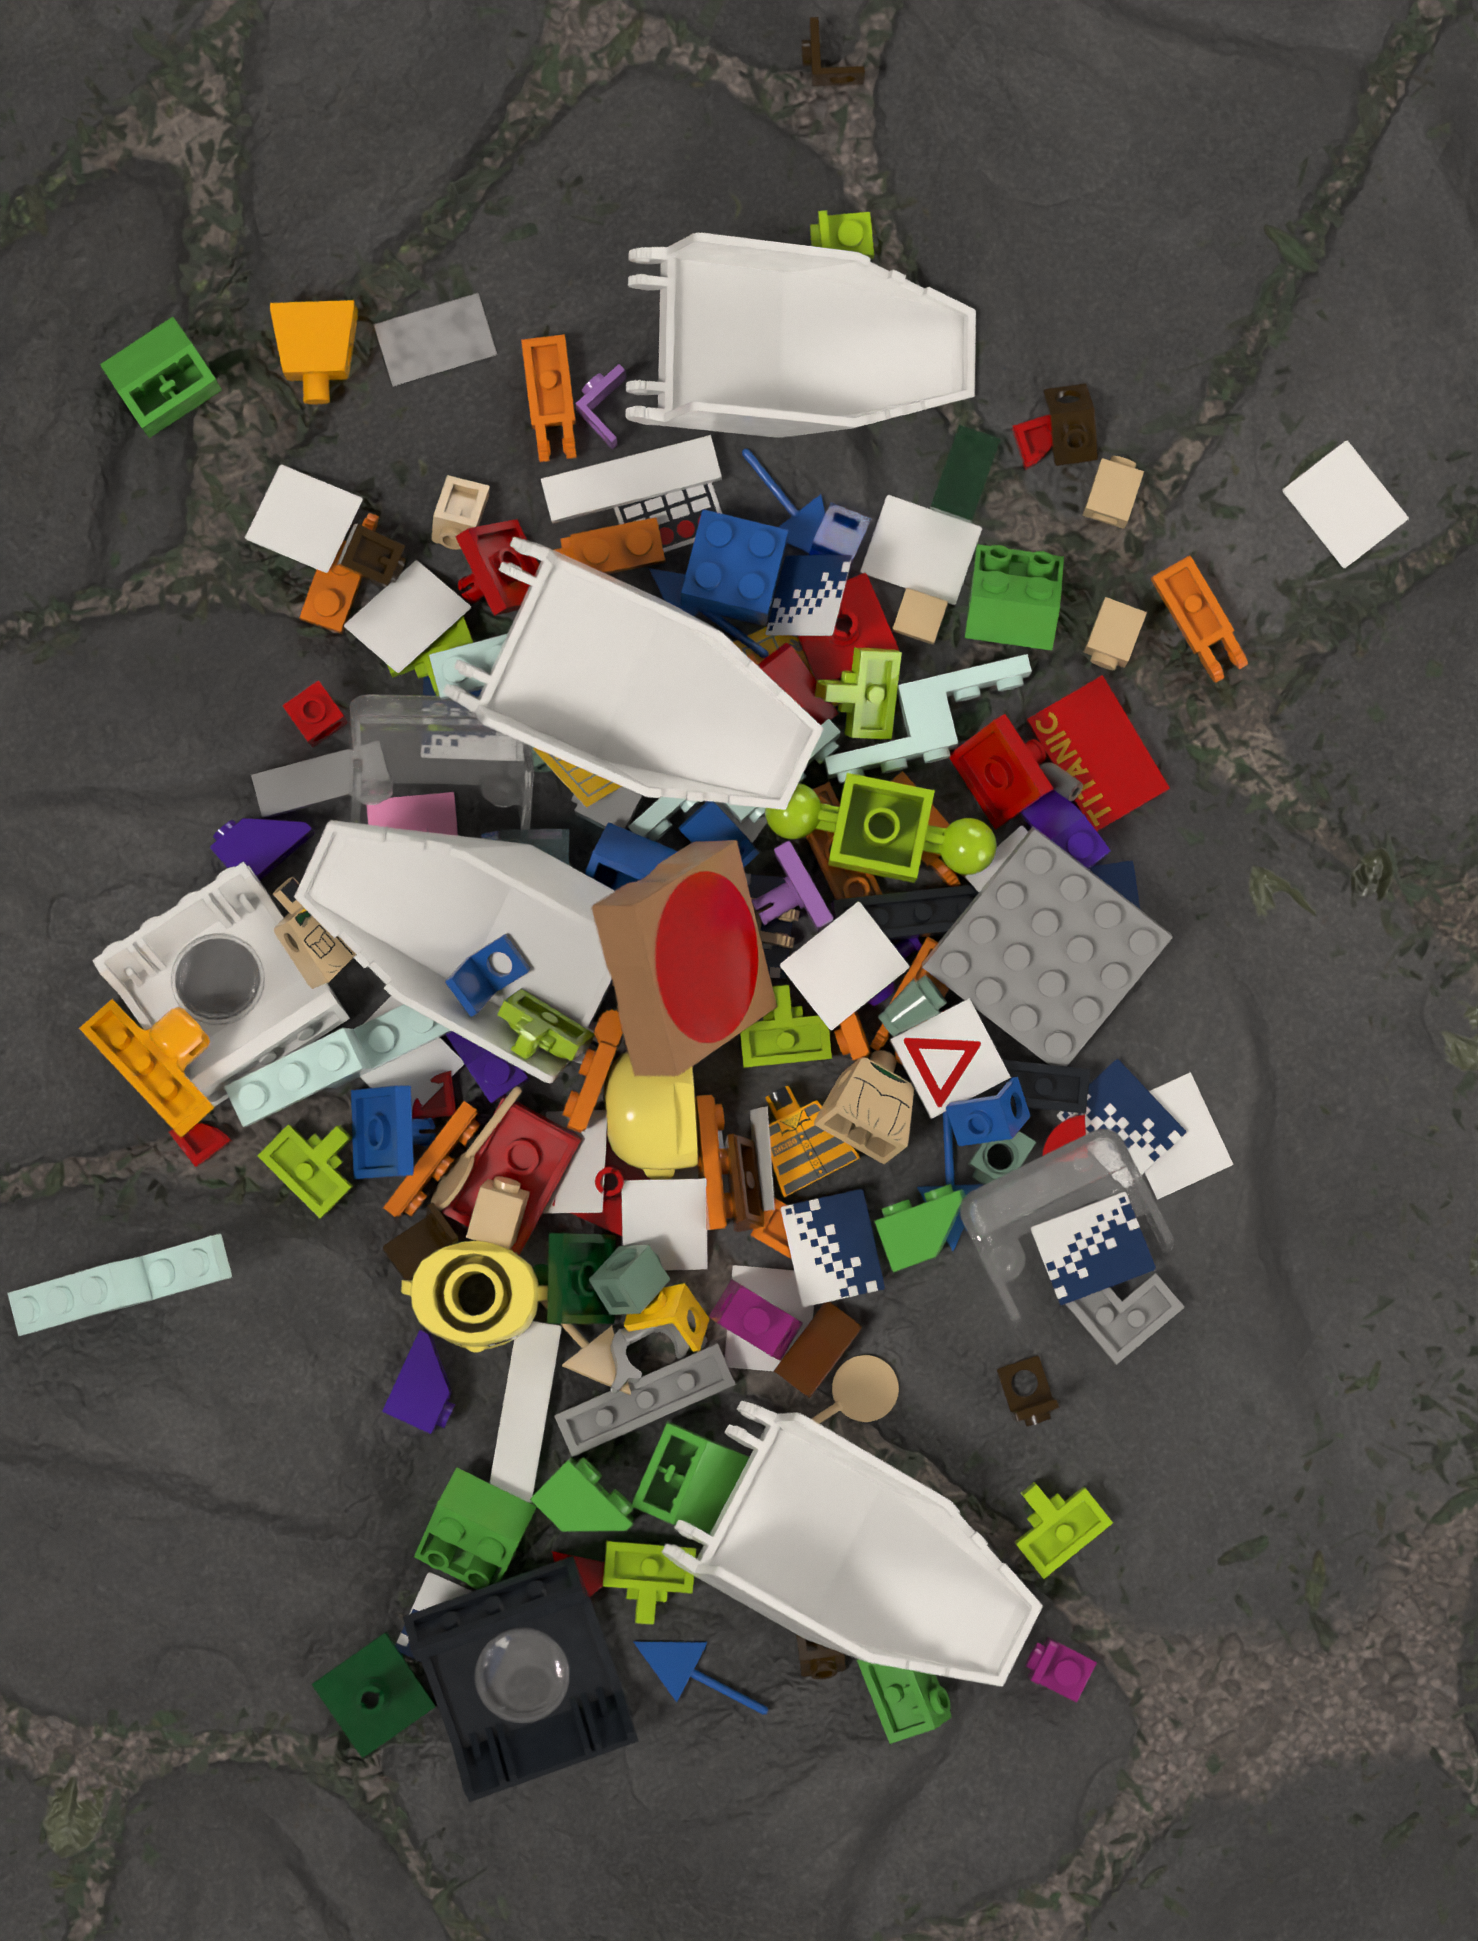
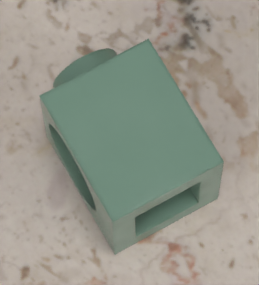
[968,1131,1036,1190]
[589,1245,670,1315]

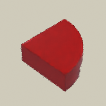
[1012,414,1052,470]
[412,1071,457,1119]
[1042,1114,1087,1161]
[169,1123,232,1167]

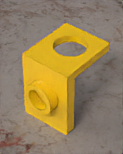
[624,1283,709,1352]

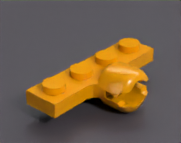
[79,999,215,1137]

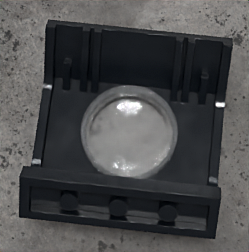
[403,1556,639,1802]

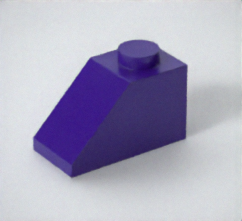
[1020,790,1111,869]
[210,818,316,881]
[446,1031,530,1105]
[382,1329,455,1434]

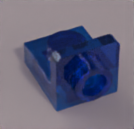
[809,502,871,578]

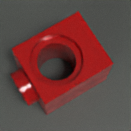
[282,680,349,748]

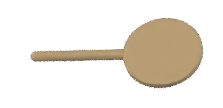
[431,1086,522,1211]
[811,1355,899,1424]

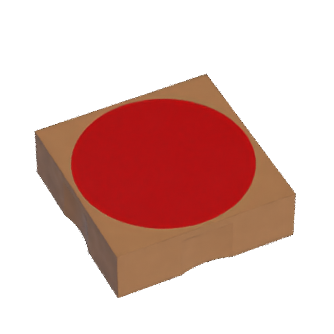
[591,840,777,1076]

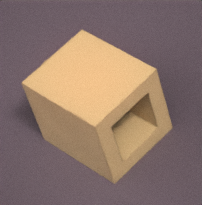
[1082,456,1144,529]
[1084,597,1147,670]
[466,1176,530,1250]

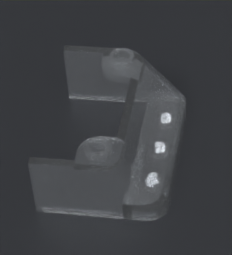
[349,694,534,830]
[960,1129,1175,1329]

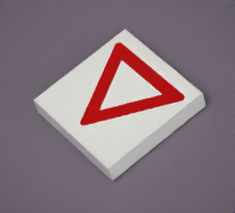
[890,998,1011,1119]

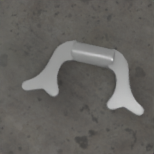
[610,1323,707,1394]

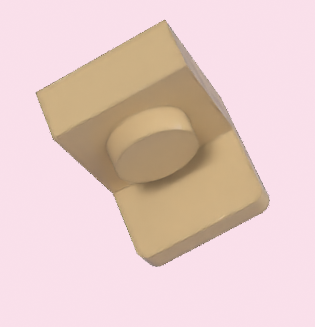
[432,475,490,550]

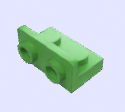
[857,1659,951,1744]

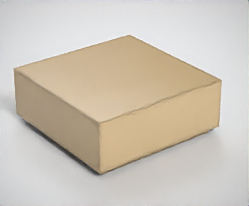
[892,588,948,645]

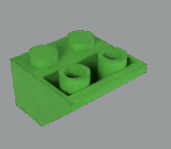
[100,317,222,438]
[965,544,1064,651]
[875,1184,966,1272]
[631,1421,749,1534]
[530,1456,635,1531]
[414,1468,537,1589]

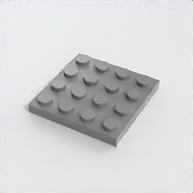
[922,826,1173,1067]

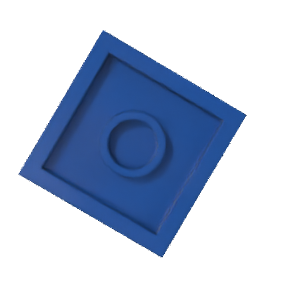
[351,1085,436,1179]

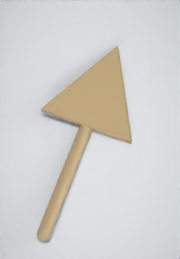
[540,1300,631,1395]

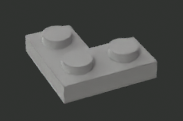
[1065,1273,1185,1365]

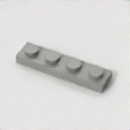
[554,1343,736,1457]

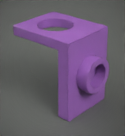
[576,364,626,450]

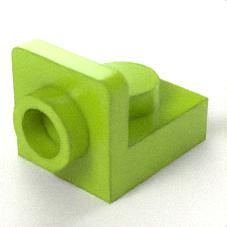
[810,210,874,259]

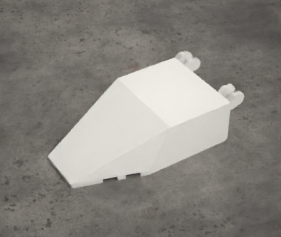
[626,233,976,438]
[443,537,824,810]
[294,820,623,1083]
[662,1401,1043,1687]

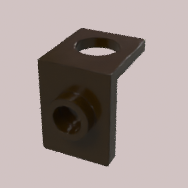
[801,17,865,87]
[1043,384,1098,466]
[383,1202,458,1280]
[997,1356,1059,1427]

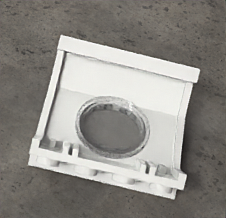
[92,862,350,1107]

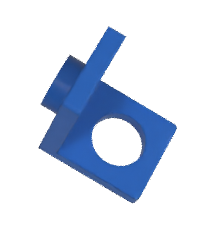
[679,801,759,868]
[445,934,530,1017]
[946,1077,1030,1146]

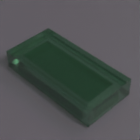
[930,424,1001,523]

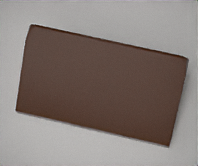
[724,1134,764,1232]
[774,1302,863,1398]

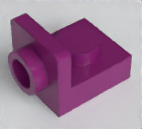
[1025,1637,1097,1703]

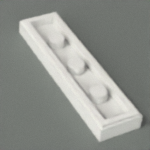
[541,435,722,524]
[490,1321,562,1503]

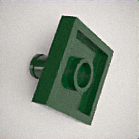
[533,1233,616,1324]
[311,1631,437,1758]

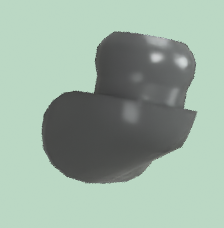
[1039,763,1083,801]

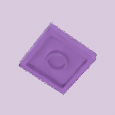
[751,841,834,933]

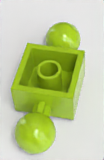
[765,773,997,883]

